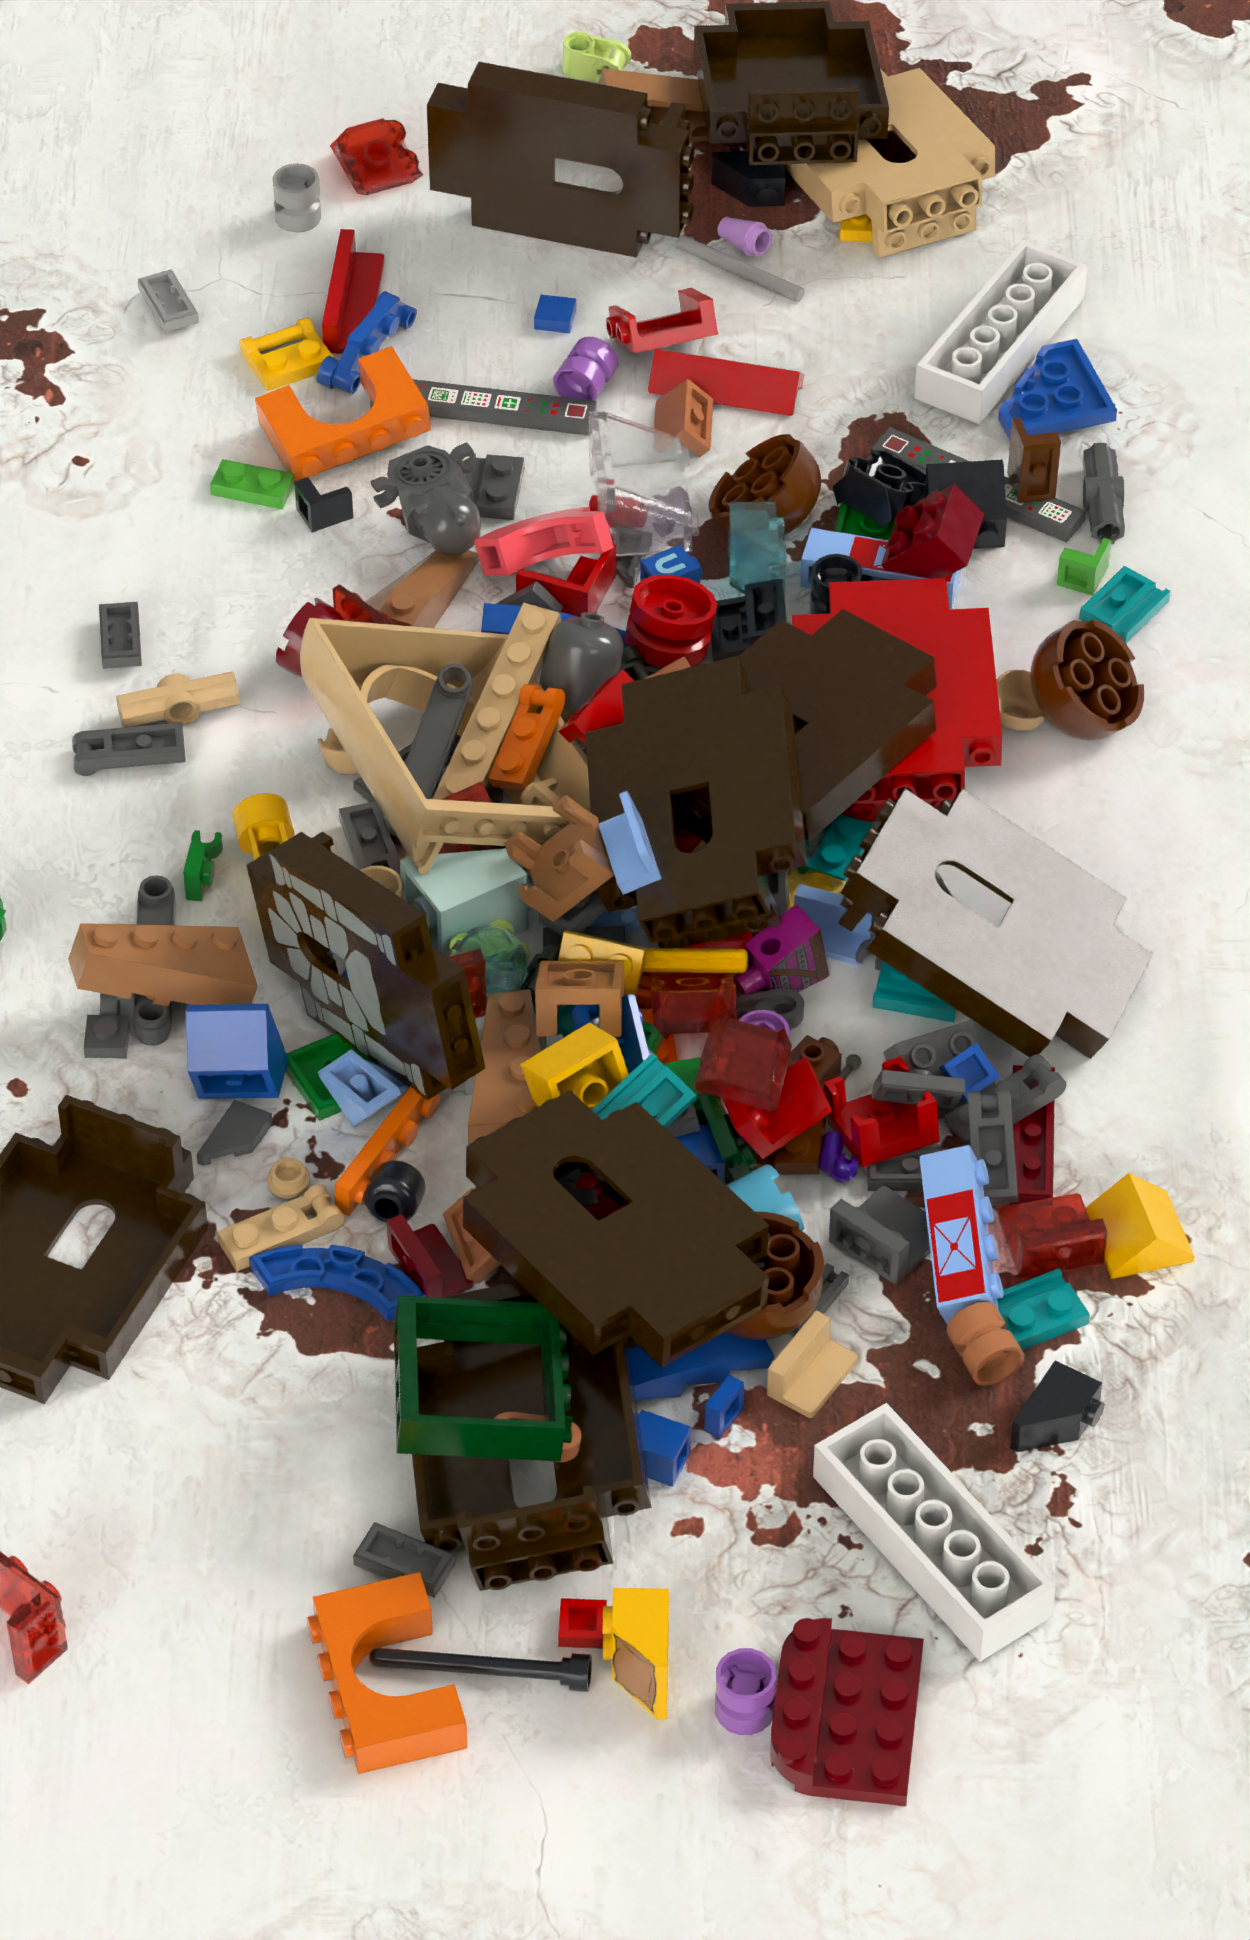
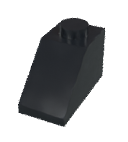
[711,151,785,207]
[1010,1360,1105,1452]

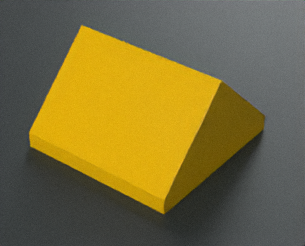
[1084,1173,1195,1279]

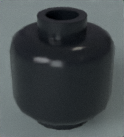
[364,1160,426,1223]

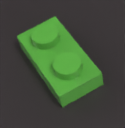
[210,459,294,509]

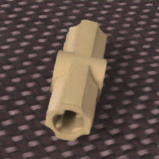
[116,671,240,728]

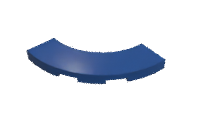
[249,1244,426,1322]

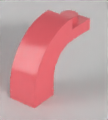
[474,507,614,576]

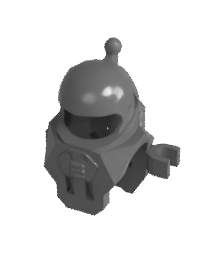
[370,442,481,555]

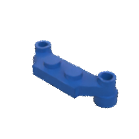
[317,291,417,394]

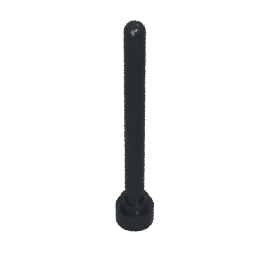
[369,1648,592,1692]

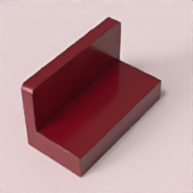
[387,1214,473,1298]

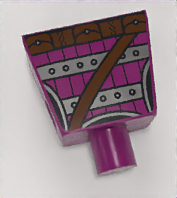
[732,904,829,996]

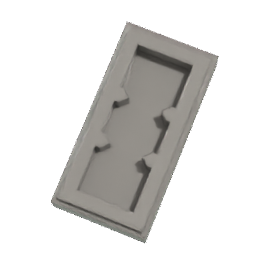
[138,269,199,333]

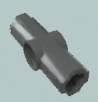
[1082,443,1125,544]

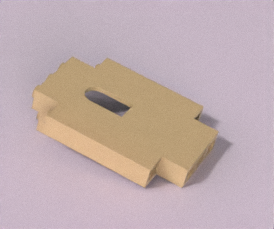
[784,68,995,258]

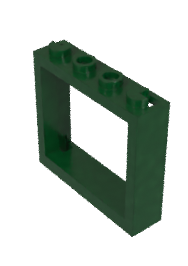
[394,1296,573,1461]

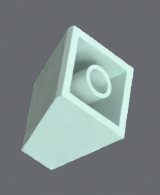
[400,848,531,958]

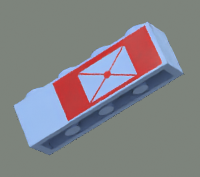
[800,528,961,609]
[919,1145,1003,1325]

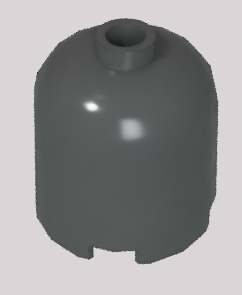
[539,612,624,711]

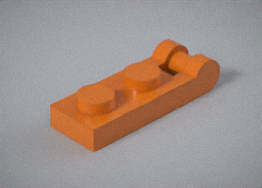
[487,684,565,791]

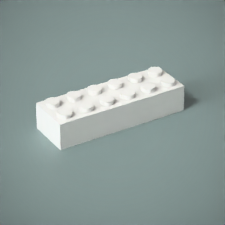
[914,240,1087,425]
[813,1403,1056,1662]

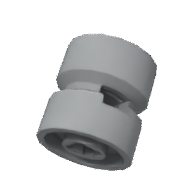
[272,163,321,233]

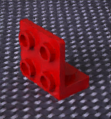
[714,1057,832,1159]

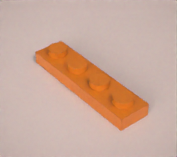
[335,1086,441,1216]

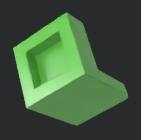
[1057,538,1111,596]

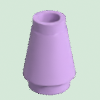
[718,217,772,257]

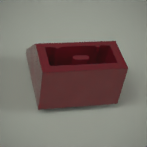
[881,484,984,579]

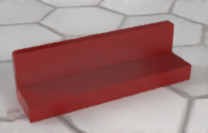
[322,229,385,354]
[648,349,805,416]

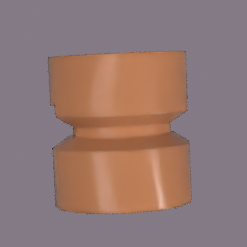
[946,1302,1025,1386]

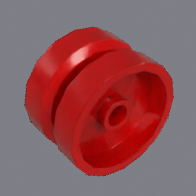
[624,575,717,668]

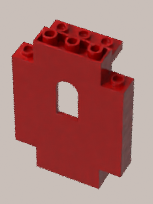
[792,578,1002,822]

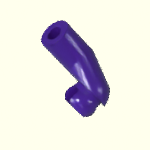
[819,1131,858,1183]

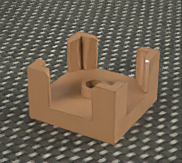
[504,795,614,922]
[535,961,625,1037]

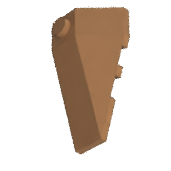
[350,550,480,628]

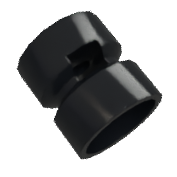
[810,554,862,614]

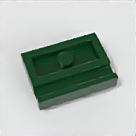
[698,1089,758,1180]

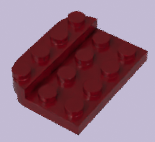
[770,1618,924,1806]

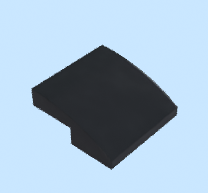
[711,578,787,662]

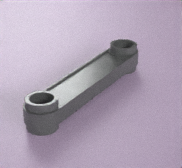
[385,664,473,845]
[133,875,176,1046]

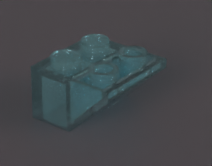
[728,502,786,595]

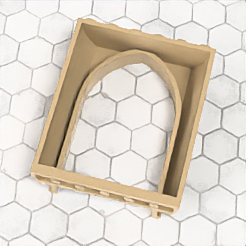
[300,618,591,874]

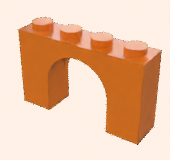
[255,346,431,482]
[307,1572,468,1774]

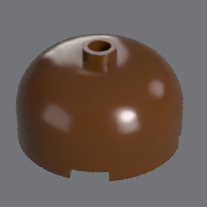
[708,434,821,544]
[1030,619,1144,740]
[725,1212,824,1340]

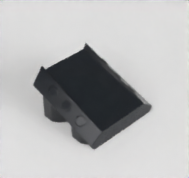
[833,449,926,528]

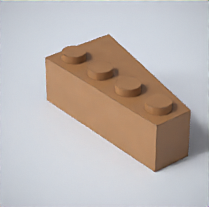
[598,68,709,142]
[68,923,258,1006]
[468,989,541,1145]

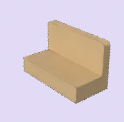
[767,1310,858,1418]

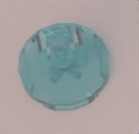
[448,925,527,1009]

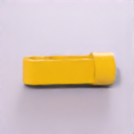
[232,793,294,861]

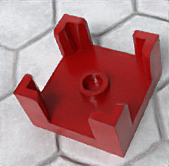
[824,1056,940,1168]

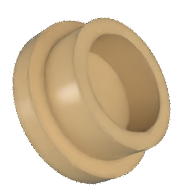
[267,1158,310,1198]

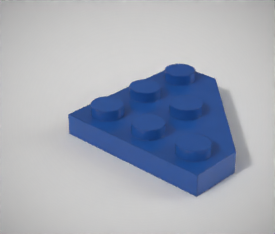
[998,339,1117,441]

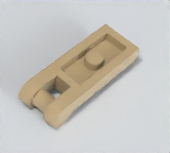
[217,1184,345,1272]

